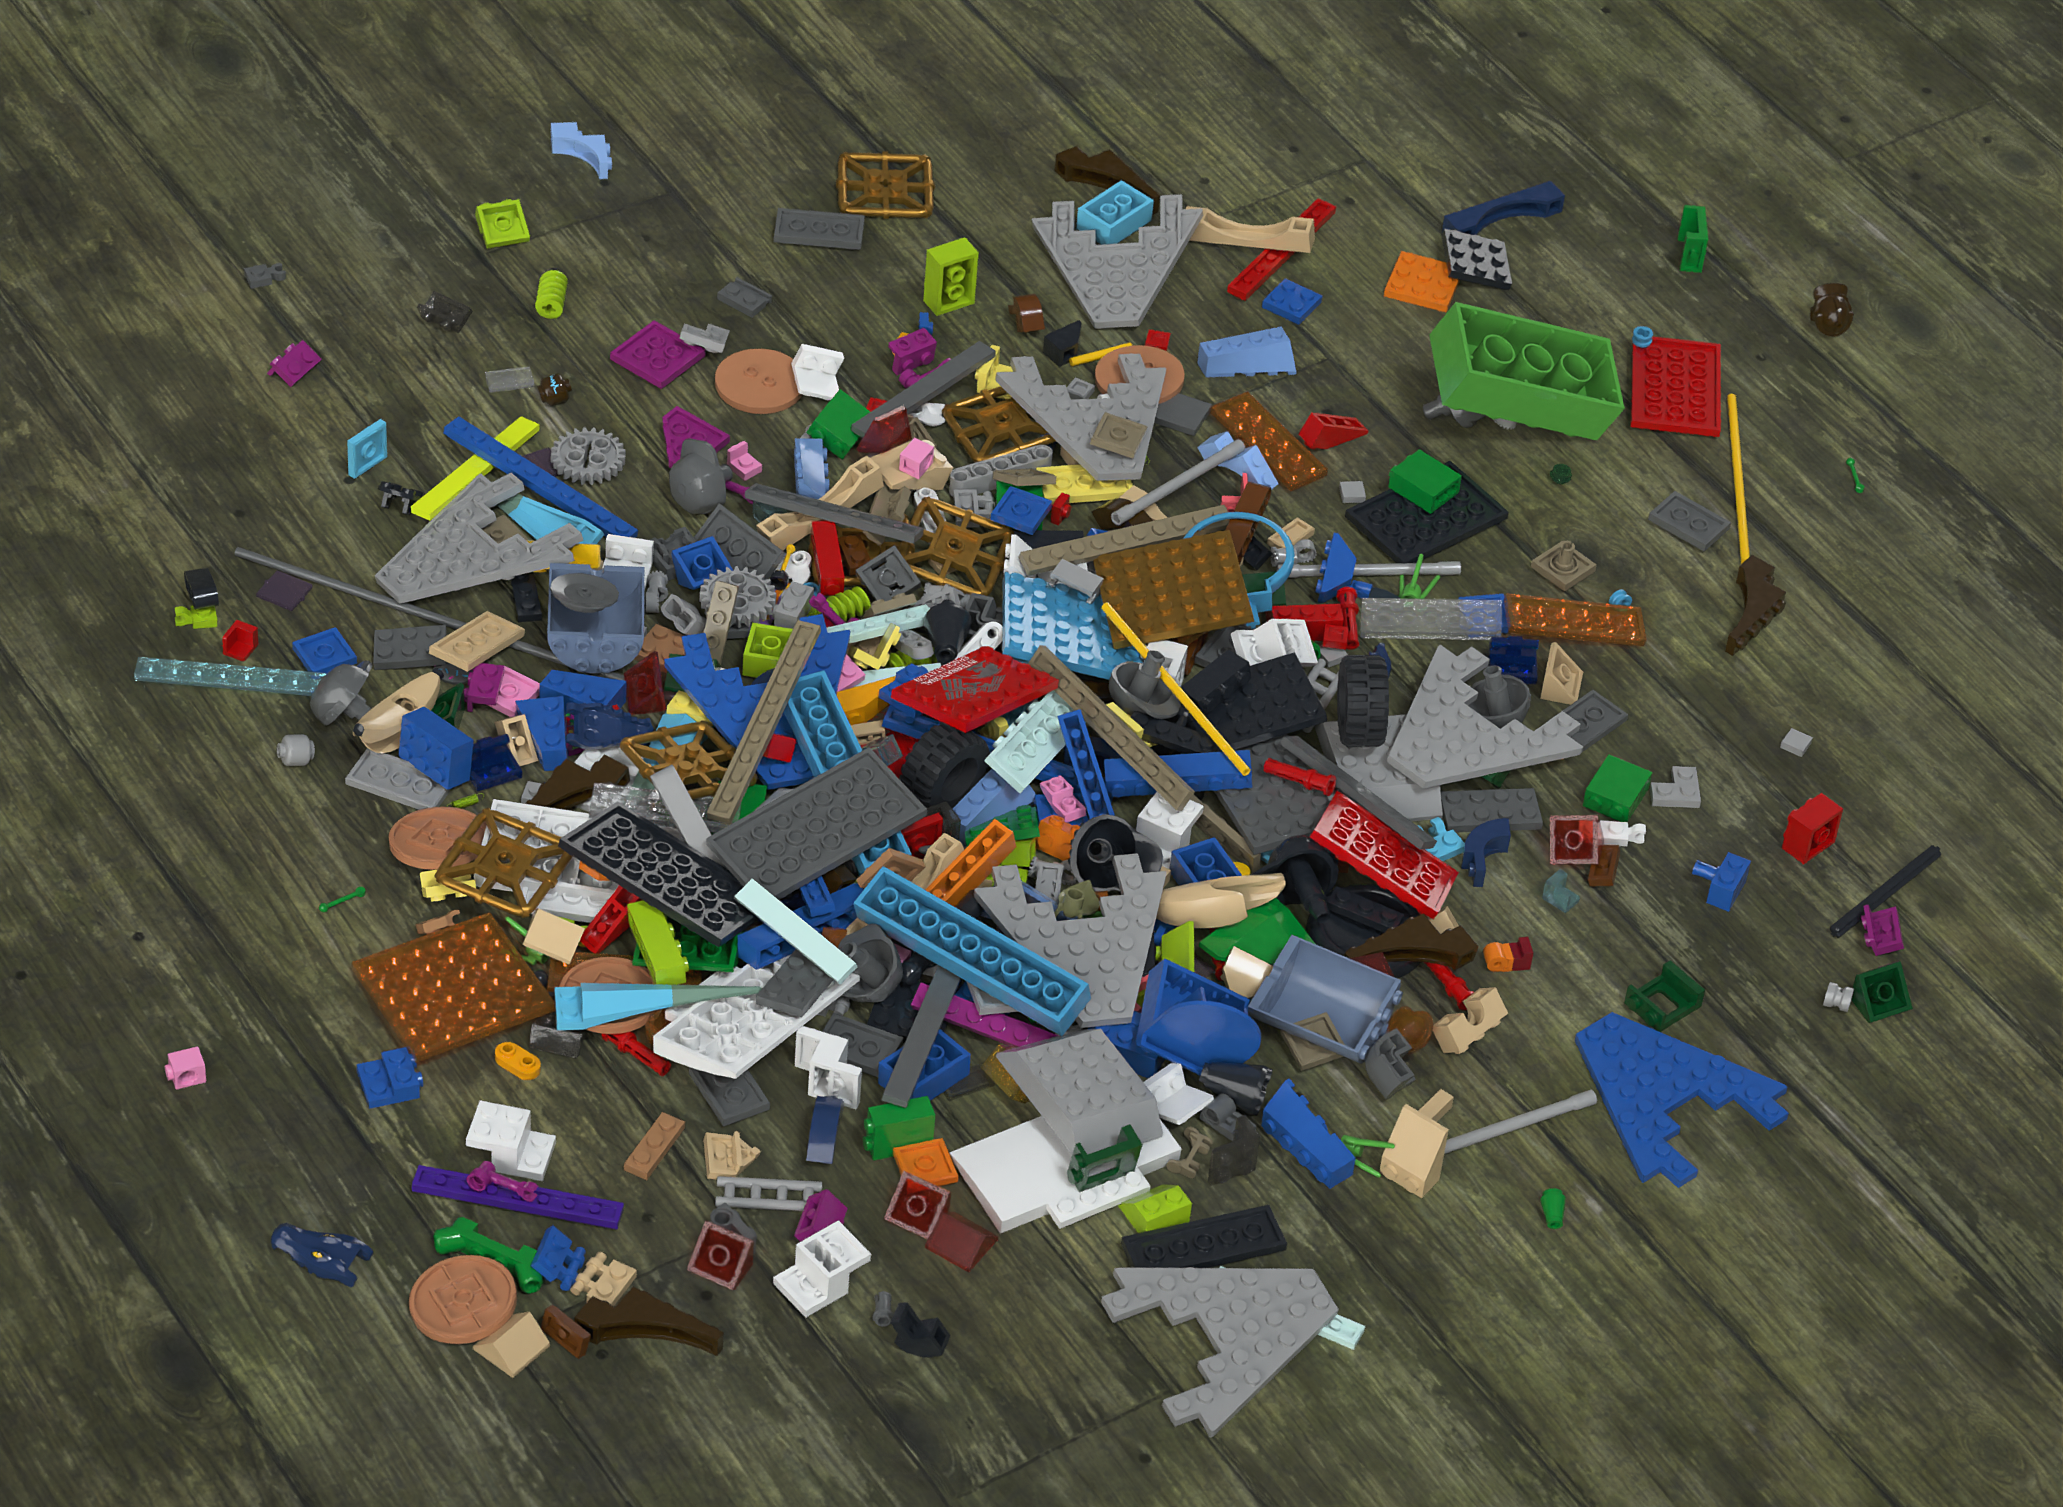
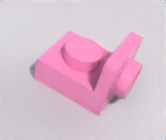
[727,441,762,481]

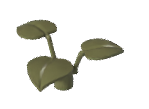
[1054,880,1099,919]

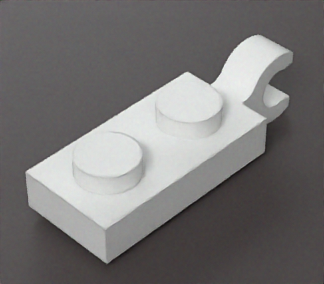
[1579,819,1646,846]

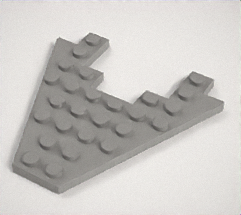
[1032,194,1203,329]
[995,353,1166,481]
[375,473,583,604]
[1387,645,1583,789]
[974,854,1166,1028]
[1101,1267,1338,1437]

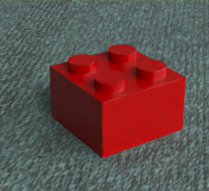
[1782,793,1843,865]

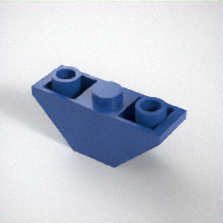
[1315,532,1357,603]

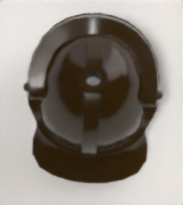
[1810,283,1854,337]

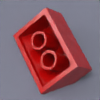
[1265,604,1344,641]

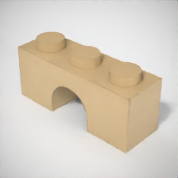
[1431,987,1508,1054]

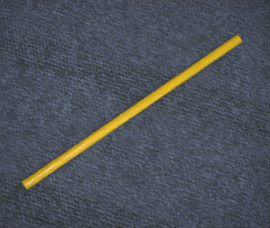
[1727,394,1750,564]
[1101,602,1251,776]

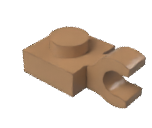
[415,910,464,937]

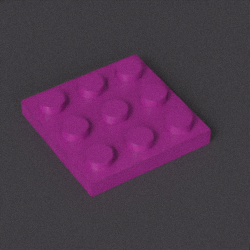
[610,320,705,389]

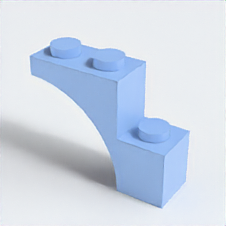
[551,122,612,179]
[1197,431,1279,489]

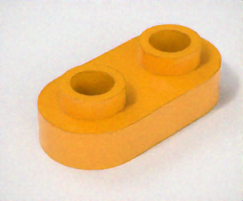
[495,1042,541,1080]

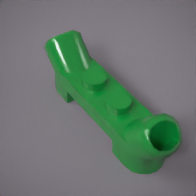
[433,1217,543,1294]

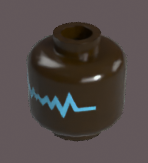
[537,373,572,406]

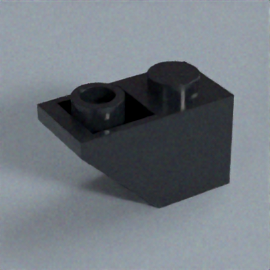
[1043,320,1082,367]

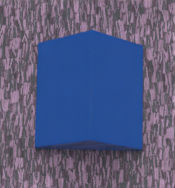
[671,536,734,590]

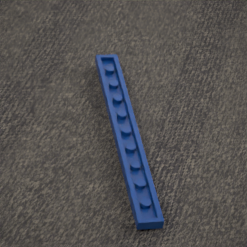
[443,417,638,538]
[882,705,1113,803]

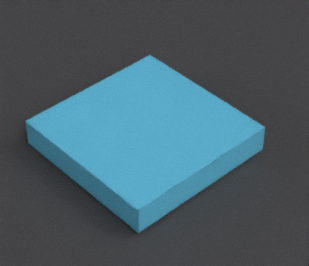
[347,419,387,479]

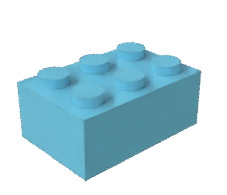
[1076,180,1154,245]

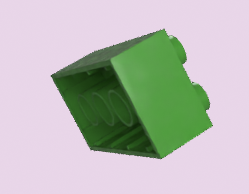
[1429,302,1625,440]

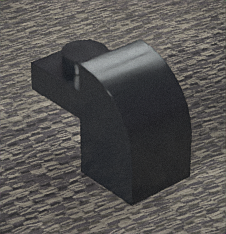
[890,1302,951,1358]

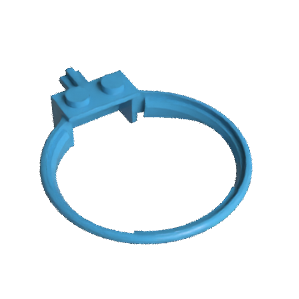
[1183,512,1295,629]

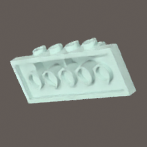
[984,690,1086,793]

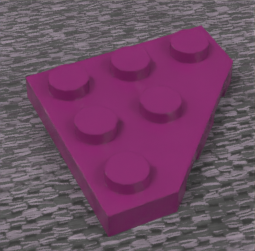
[662,406,730,468]

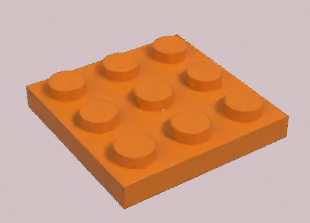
[1384,251,1460,313]

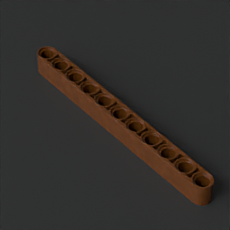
[1173,481,1271,675]

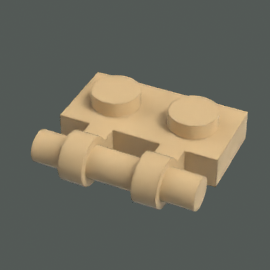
[570,1252,637,1306]

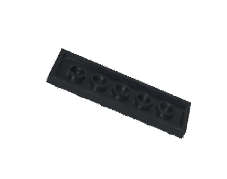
[1121,1205,1287,1268]

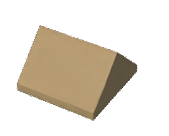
[1540,642,1583,705]
[522,908,585,964]
[473,1312,550,1378]

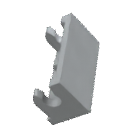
[1049,559,1104,604]

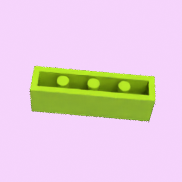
[627,900,689,985]

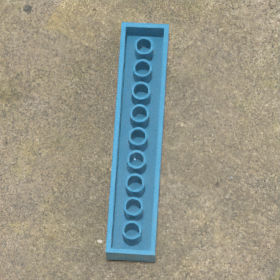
[784,670,912,876]
[853,866,1091,1036]

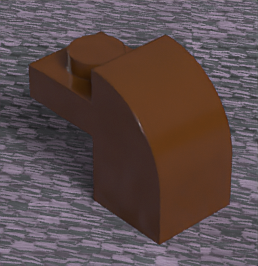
[1008,294,1045,332]

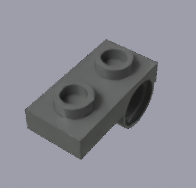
[1200,1093,1256,1146]
[710,1202,757,1257]

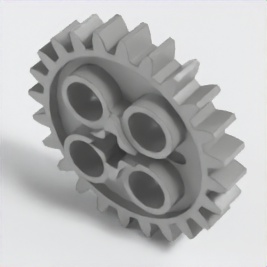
[551,427,625,485]
[699,566,776,628]

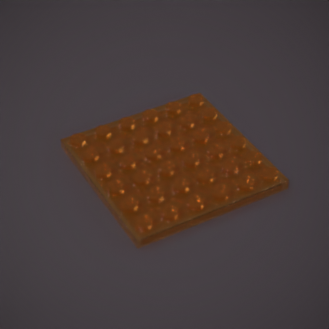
[351,912,556,1063]

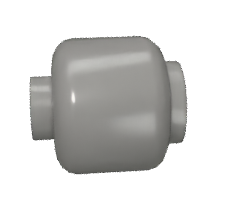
[276,734,315,766]

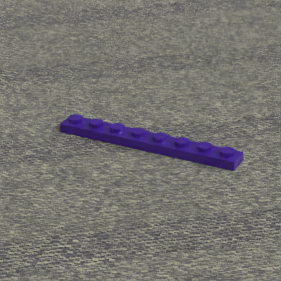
[412,1165,624,1230]

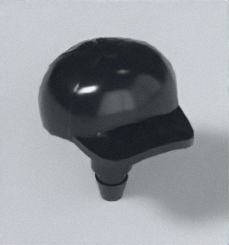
[1068,814,1163,891]
[1251,835,1339,923]

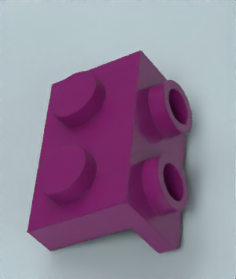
[888,328,937,376]
[267,340,322,387]
[464,663,504,712]
[1861,904,1904,956]

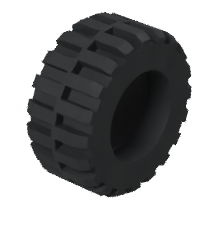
[1337,655,1389,747]
[899,722,990,816]

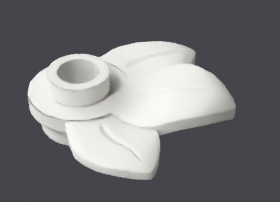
[908,402,945,426]
[775,551,812,584]

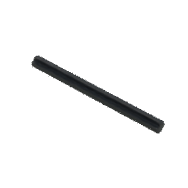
[1830,845,1941,938]

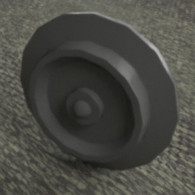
[550,573,619,613]

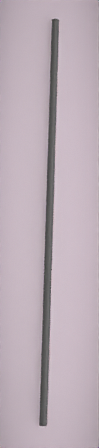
[235,547,676,701]

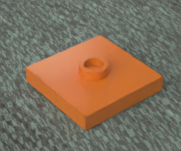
[893,1138,958,1192]

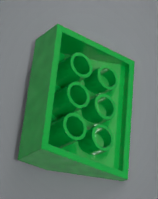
[632,916,745,972]

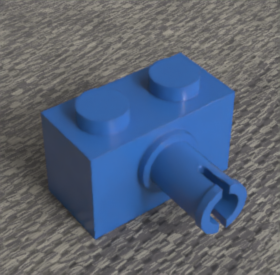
[1692,852,1751,912]

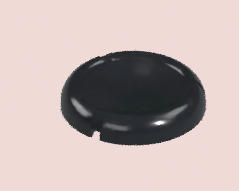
[1305,884,1421,979]

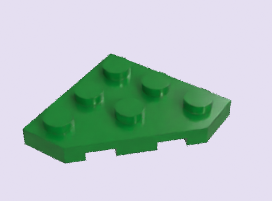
[965,805,1040,847]

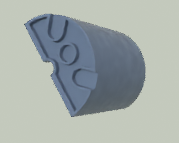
[547,563,645,673]
[1248,935,1403,1064]

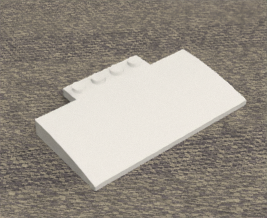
[474,799,685,923]
[653,955,860,1079]
[950,1116,1182,1234]

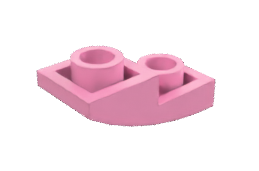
[1040,776,1086,822]

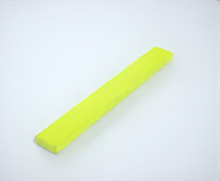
[411,417,540,521]

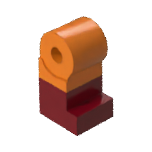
[1483,937,1533,972]

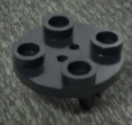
[378,481,424,515]

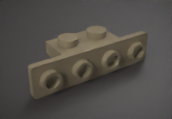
[863,481,911,546]
[702,581,739,665]

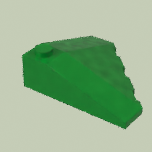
[1198,898,1315,965]

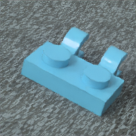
[1417,817,1465,861]

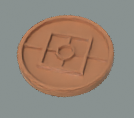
[1095,345,1184,403]
[715,349,803,414]
[389,807,487,870]
[560,957,658,1034]
[409,1255,517,1344]

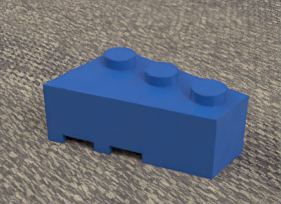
[540,670,627,714]
[515,696,568,771]

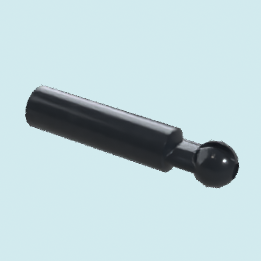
[901,889,985,985]

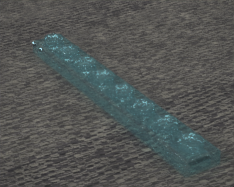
[134,657,327,696]

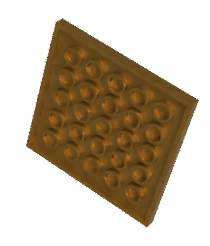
[1093,530,1254,650]

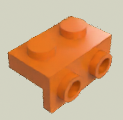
[1035,815,1080,861]

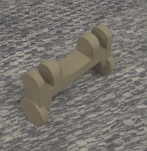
[1166,1127,1213,1178]

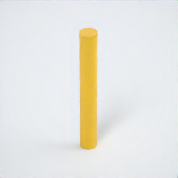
[1069,342,1132,367]

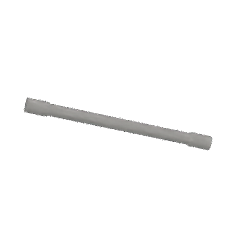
[1111,439,1245,525]
[1276,561,1461,578]
[1444,1090,1597,1154]

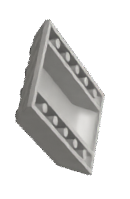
[1314,714,1443,822]
[996,1029,1163,1155]

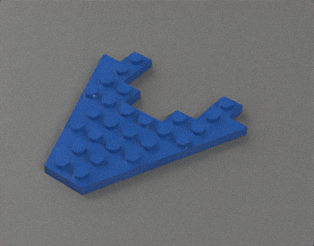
[664,614,850,790]
[1575,1012,1789,1188]

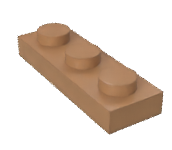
[624,1112,685,1180]

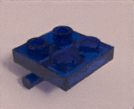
[1488,635,1539,684]
[470,734,522,791]

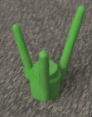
[1398,554,1440,607]
[499,916,550,966]
[1341,1135,1395,1177]

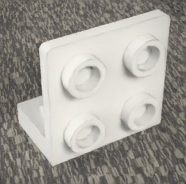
[791,344,844,400]
[602,534,654,591]
[1143,1062,1214,1125]

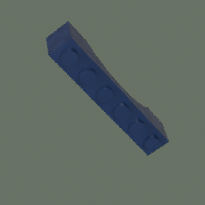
[1442,181,1565,235]

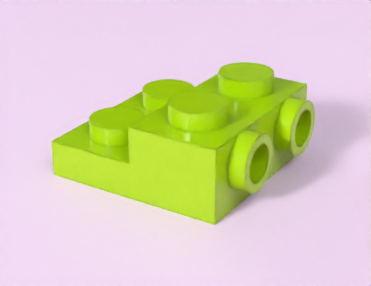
[475,199,530,248]

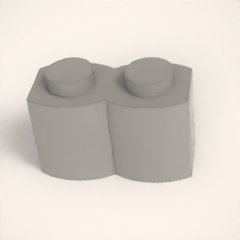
[661,594,707,635]

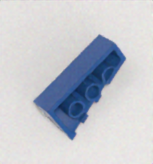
[1261,1079,1355,1189]

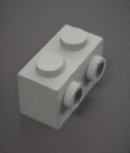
[772,581,814,629]

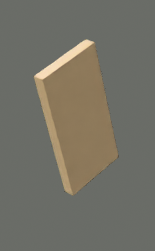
[429,611,525,672]

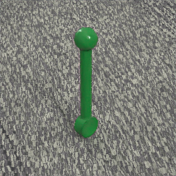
[1846,457,1865,493]
[319,887,366,912]

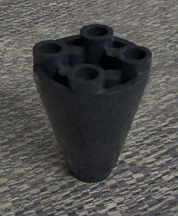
[924,599,972,664]
[1199,1061,1273,1116]

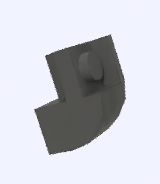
[965,593,1002,652]
[1365,1028,1416,1099]

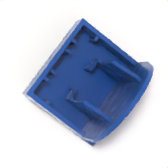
[1136,958,1261,1075]

